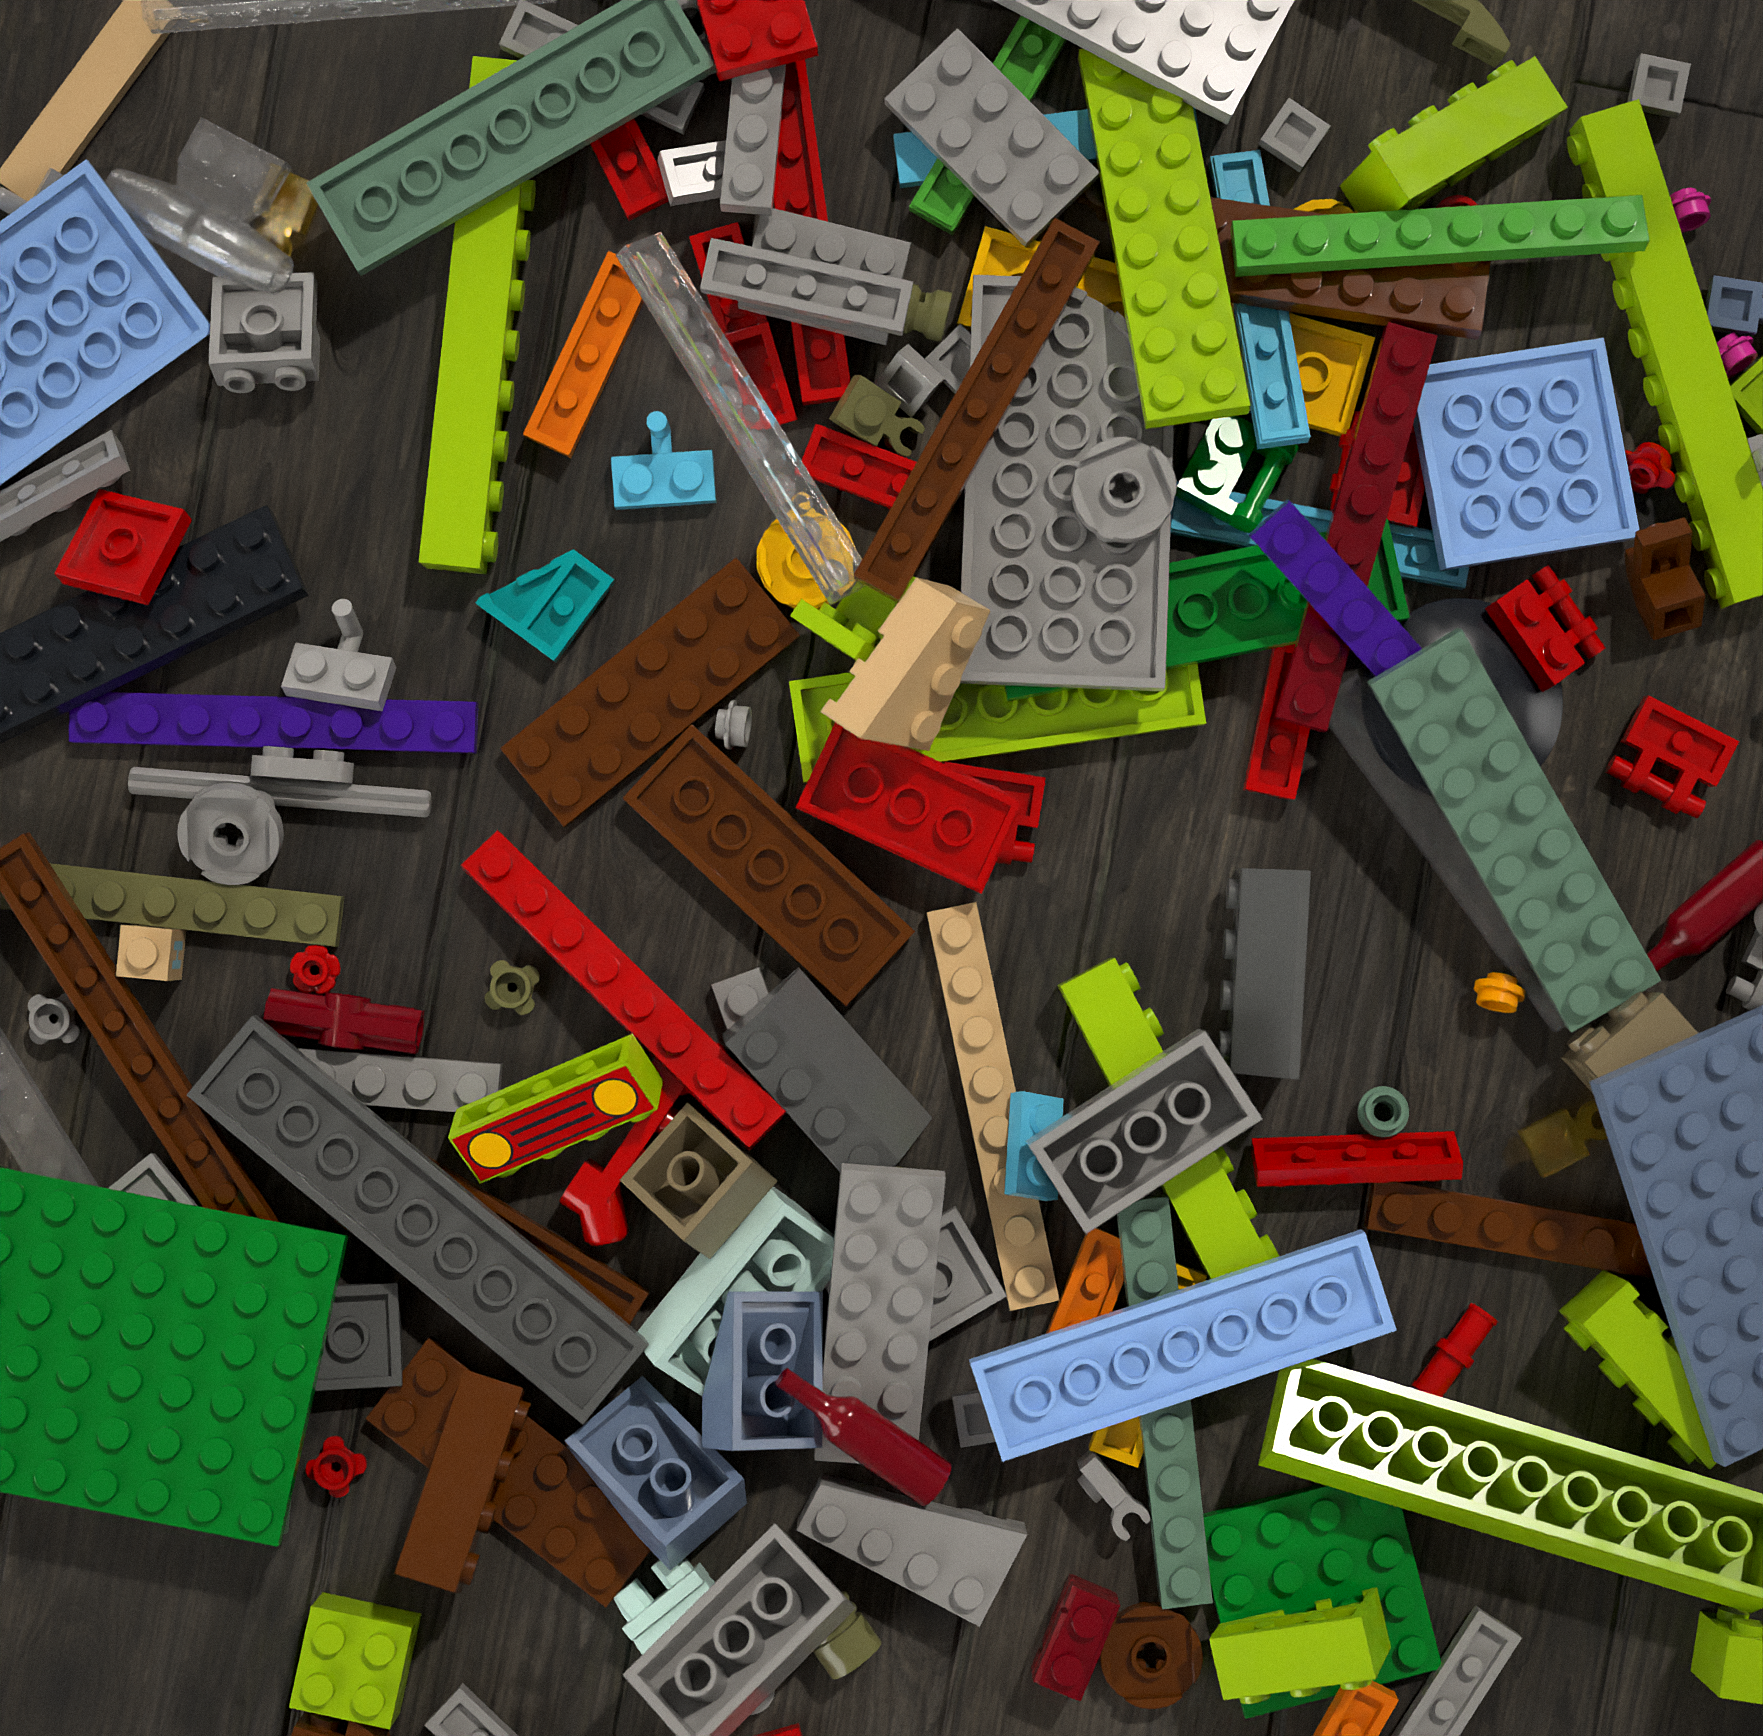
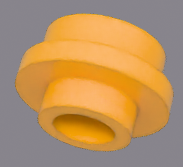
[1474,972,1526,1013]

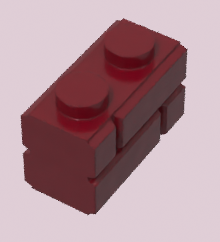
[1031,1574,1120,1701]

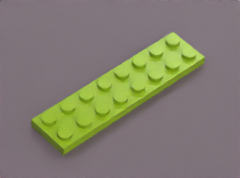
[1078,49,1250,429]
[789,664,1206,783]

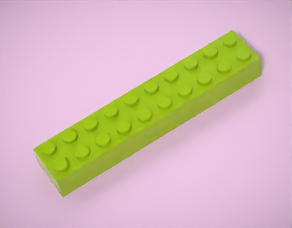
[1258,1359,1763,1613]

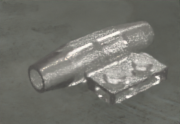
[105,117,294,295]

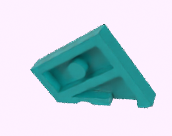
[475,549,616,662]

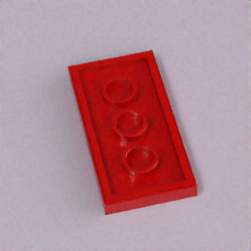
[796,722,1024,894]

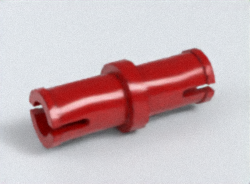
[1411,1302,1498,1397]

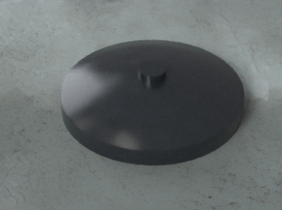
[1361,598,1563,797]

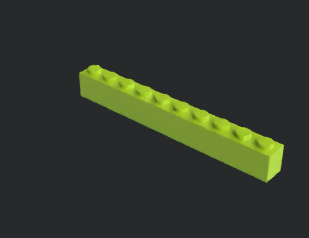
[419,56,536,574]
[1567,99,1763,609]

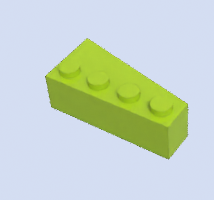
[1340,56,1568,213]
[1559,1270,1717,1470]

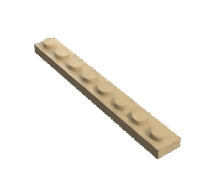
[926,902,1060,1311]

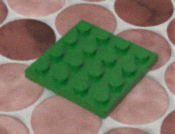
[1203,1484,1441,1719]

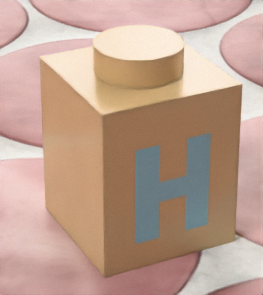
[116,925,186,981]

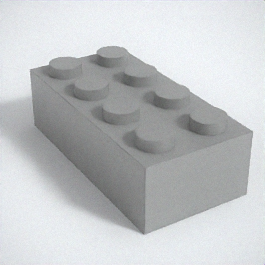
[1026,1029,1262,1234]
[623,1524,856,1736]

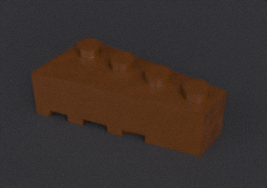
[394,1370,531,1594]

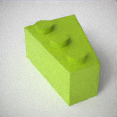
[1209,1587,1391,1704]

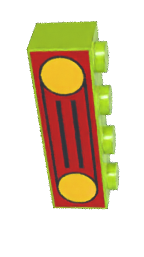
[448,1034,663,1184]

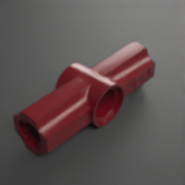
[263,988,425,1054]

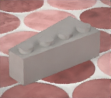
[796,1473,1027,1627]

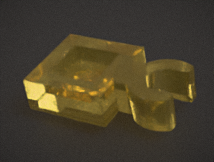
[248,165,318,264]
[1517,1100,1608,1178]

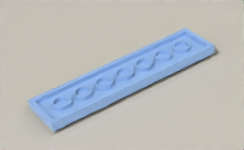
[969,1229,1397,1462]

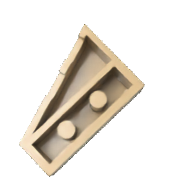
[820,578,991,751]

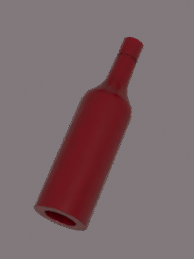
[1647,839,1763,972]
[775,1368,952,1506]

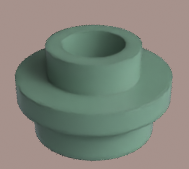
[1357,1086,1409,1138]

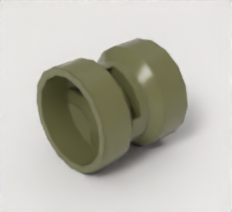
[903,284,953,343]

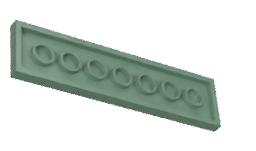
[306,0,716,276]
[1367,628,1662,1033]

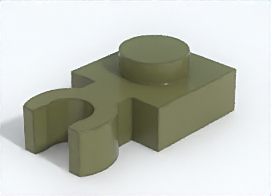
[829,375,925,457]

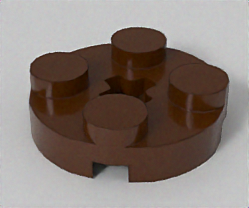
[1099,1602,1203,1709]

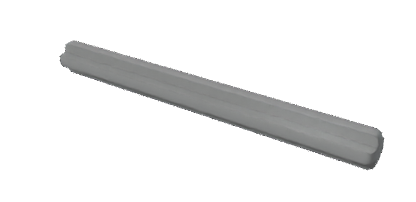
[128,767,432,817]

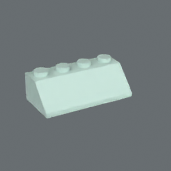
[638,1187,835,1396]

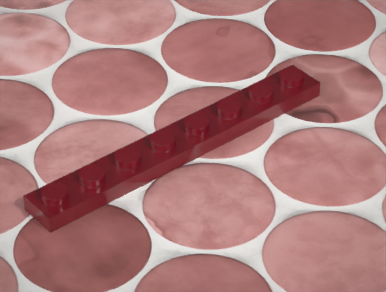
[1274,322,1438,733]

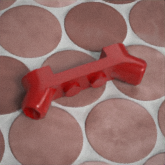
[559,1042,727,1246]

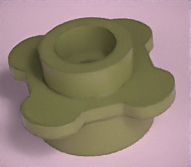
[485,960,540,1015]

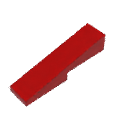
[689,222,797,434]

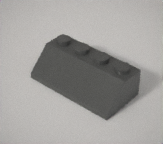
[1217,868,1311,1079]
[722,967,932,1173]

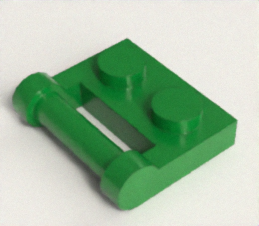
[1175,416,1299,533]

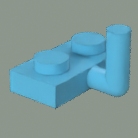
[611,411,717,510]
[1004,1091,1064,1201]

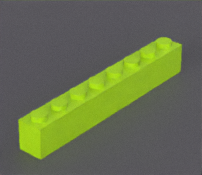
[1057,957,1279,1280]

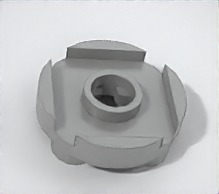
[1071,436,1177,543]
[177,782,284,885]

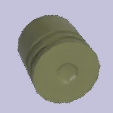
[813,1591,882,1680]

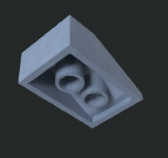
[702,1292,823,1451]
[565,1376,747,1570]

